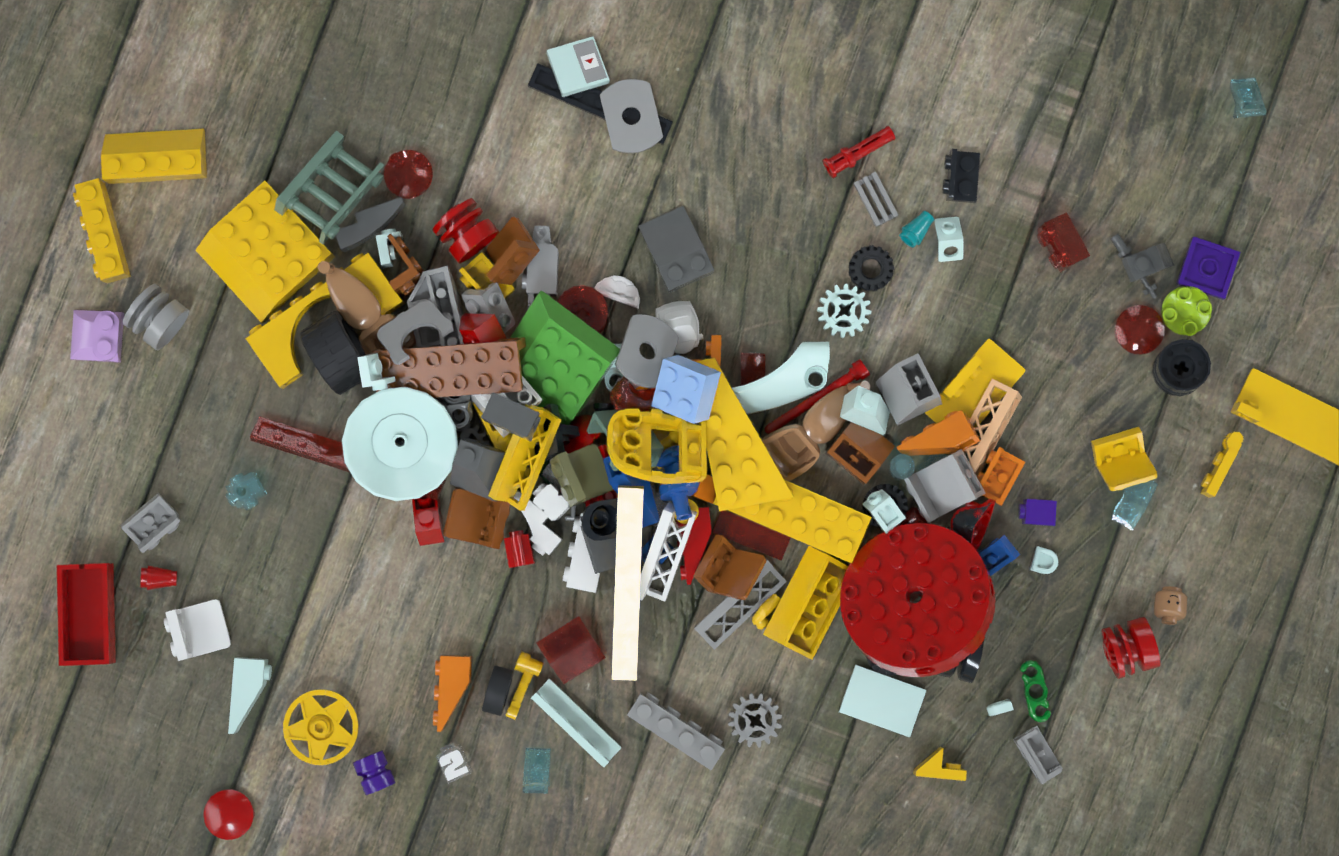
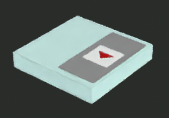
[546,36,610,97]

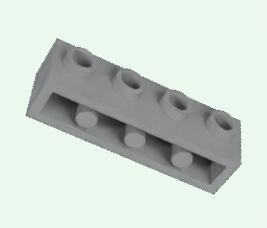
[627,692,725,770]

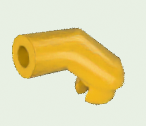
[752,594,781,630]

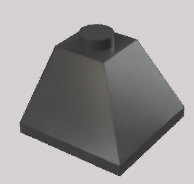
[450,437,506,502]

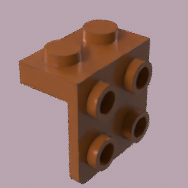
[486,217,540,285]
[387,234,424,296]
[443,488,510,549]
[693,534,767,600]

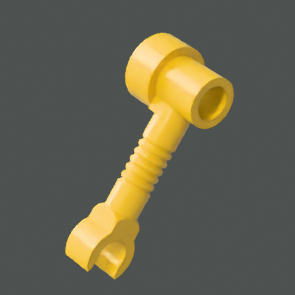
[506,651,544,720]

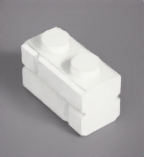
[532,483,570,521]

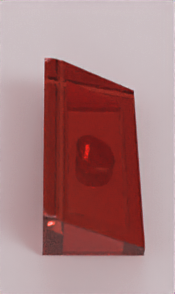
[740,353,765,386]

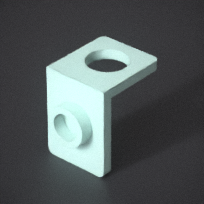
[934,217,963,262]

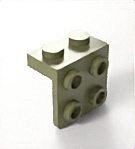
[550,444,613,508]

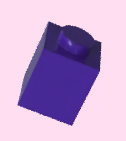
[1018,499,1057,526]

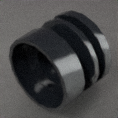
[1152,339,1211,397]

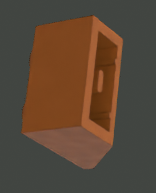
[825,422,895,485]

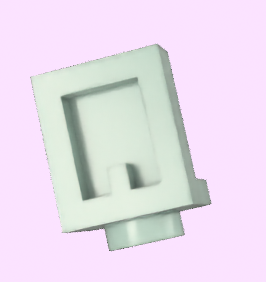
[376,229,403,268]
[357,353,395,391]
[863,489,906,533]

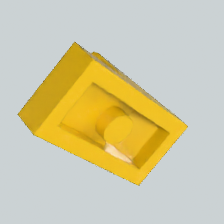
[913,747,967,781]

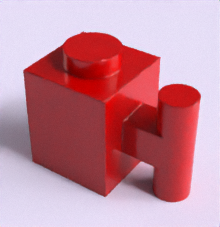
[504,530,535,568]

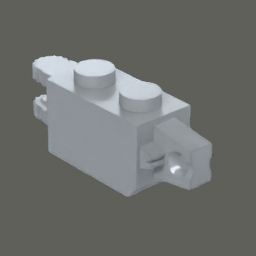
[522,226,559,309]

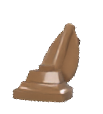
[318,261,416,355]
[762,381,870,481]

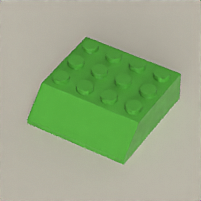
[510,290,620,425]

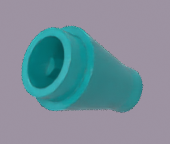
[899,211,935,248]

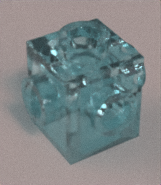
[225,472,267,511]

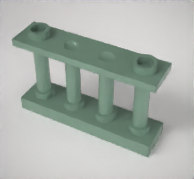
[274,131,384,244]

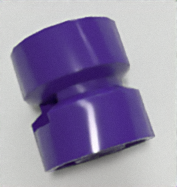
[353,750,396,796]

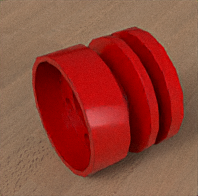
[432,198,499,264]
[1102,617,1161,679]

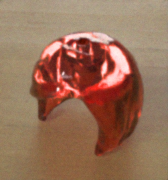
[610,376,656,412]

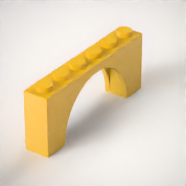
[245,253,405,389]

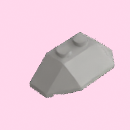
[407,266,464,348]

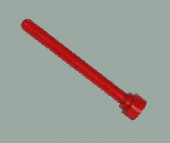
[764,359,870,434]

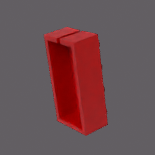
[57,563,116,666]

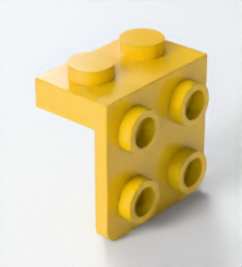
[1091,427,1157,491]

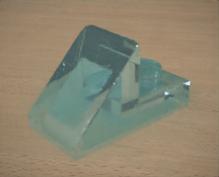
[1230,78,1267,119]
[523,748,551,794]

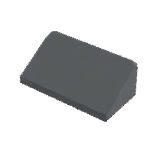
[580,526,616,574]

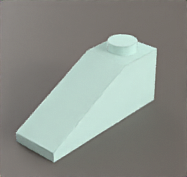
[228,657,272,734]

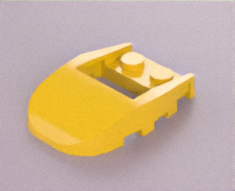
[607,409,707,484]

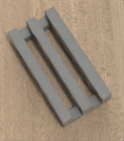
[853,172,898,227]

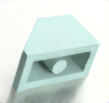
[840,386,890,435]

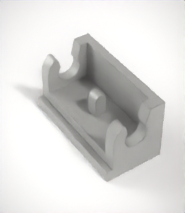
[1013,725,1063,784]

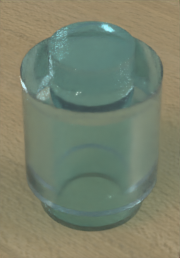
[888,454,915,480]

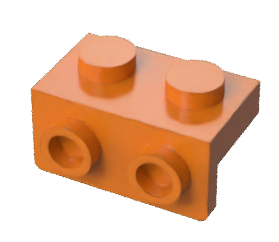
[977,447,1025,506]

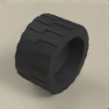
[300,310,366,395]

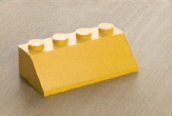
[101,129,207,184]
[763,546,848,660]

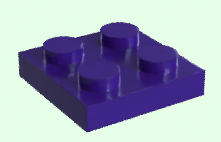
[1176,236,1241,300]

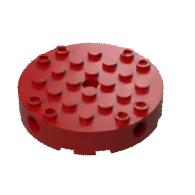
[840,523,995,677]

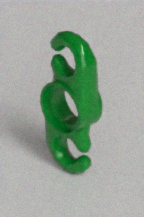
[1020,660,1051,722]

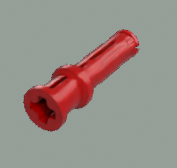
[822,126,895,179]

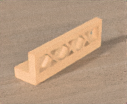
[963,379,1022,476]

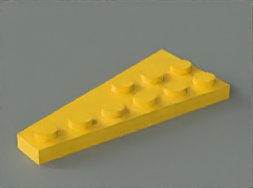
[695,358,794,511]

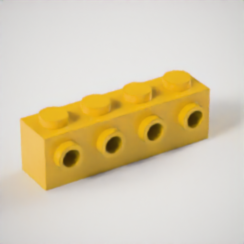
[73,178,131,283]

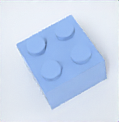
[651,355,721,424]

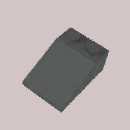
[638,206,714,293]

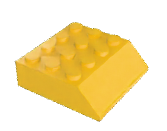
[196,180,335,323]

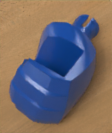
[656,446,700,521]

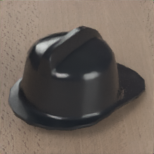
[580,498,618,541]

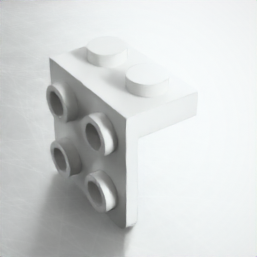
[164,599,231,661]

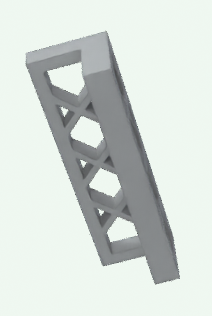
[694,560,787,650]

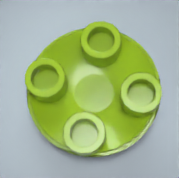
[1161,286,1212,336]

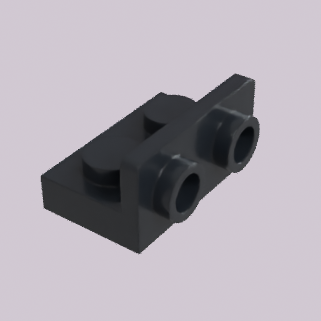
[942,148,980,203]

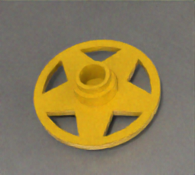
[283,689,359,765]

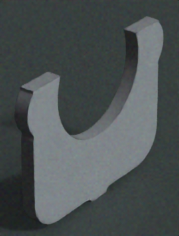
[377,301,454,365]

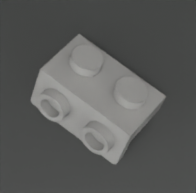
[461,283,515,334]
[120,493,181,553]

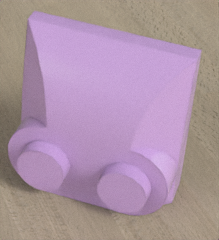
[70,310,124,363]

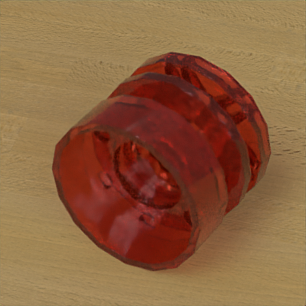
[557,285,608,334]

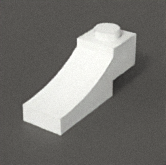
[514,490,563,556]

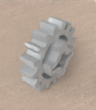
[728,693,782,748]

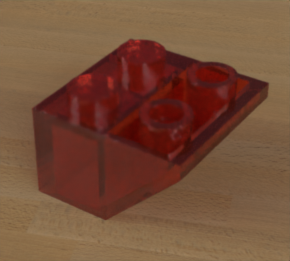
[1037,212,1090,273]
[536,615,606,684]

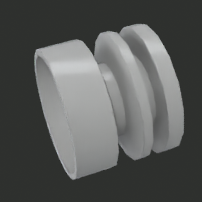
[122,283,190,351]

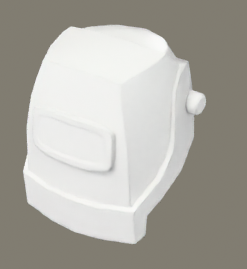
[655,301,703,354]

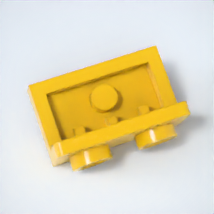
[459,252,515,299]

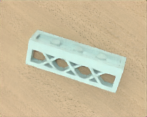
[531,678,622,767]

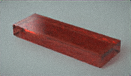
[712,510,791,561]

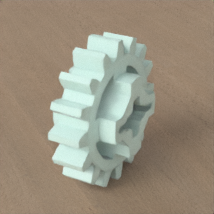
[817,284,871,338]

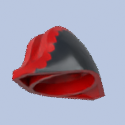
[950,499,996,551]

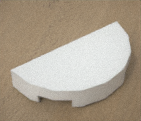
[592,275,640,309]

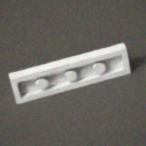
[640,501,697,602]

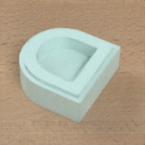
[1029,546,1058,574]
[986,699,1014,716]

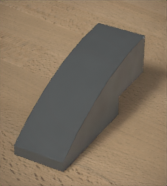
[336,197,406,252]

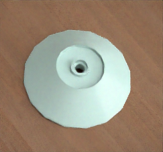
[342,387,458,501]

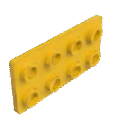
[925,339,1025,428]

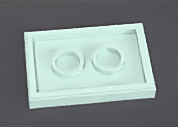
[839,665,926,737]

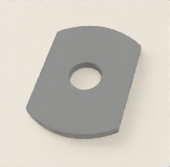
[600,79,663,153]
[615,314,679,388]

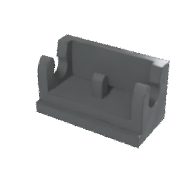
[481,392,541,442]

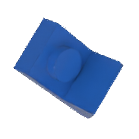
[978,535,1020,576]

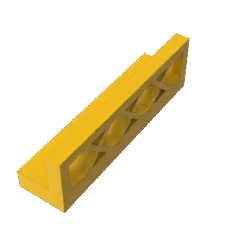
[488,404,562,511]

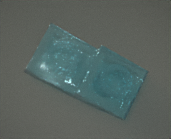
[1111,480,1158,530]

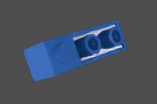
[603,457,660,528]

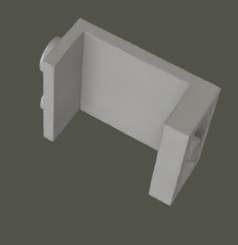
[904,449,985,523]

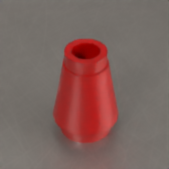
[140,565,177,590]

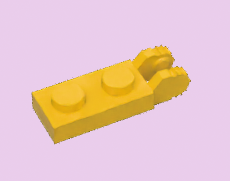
[1201,431,1244,498]

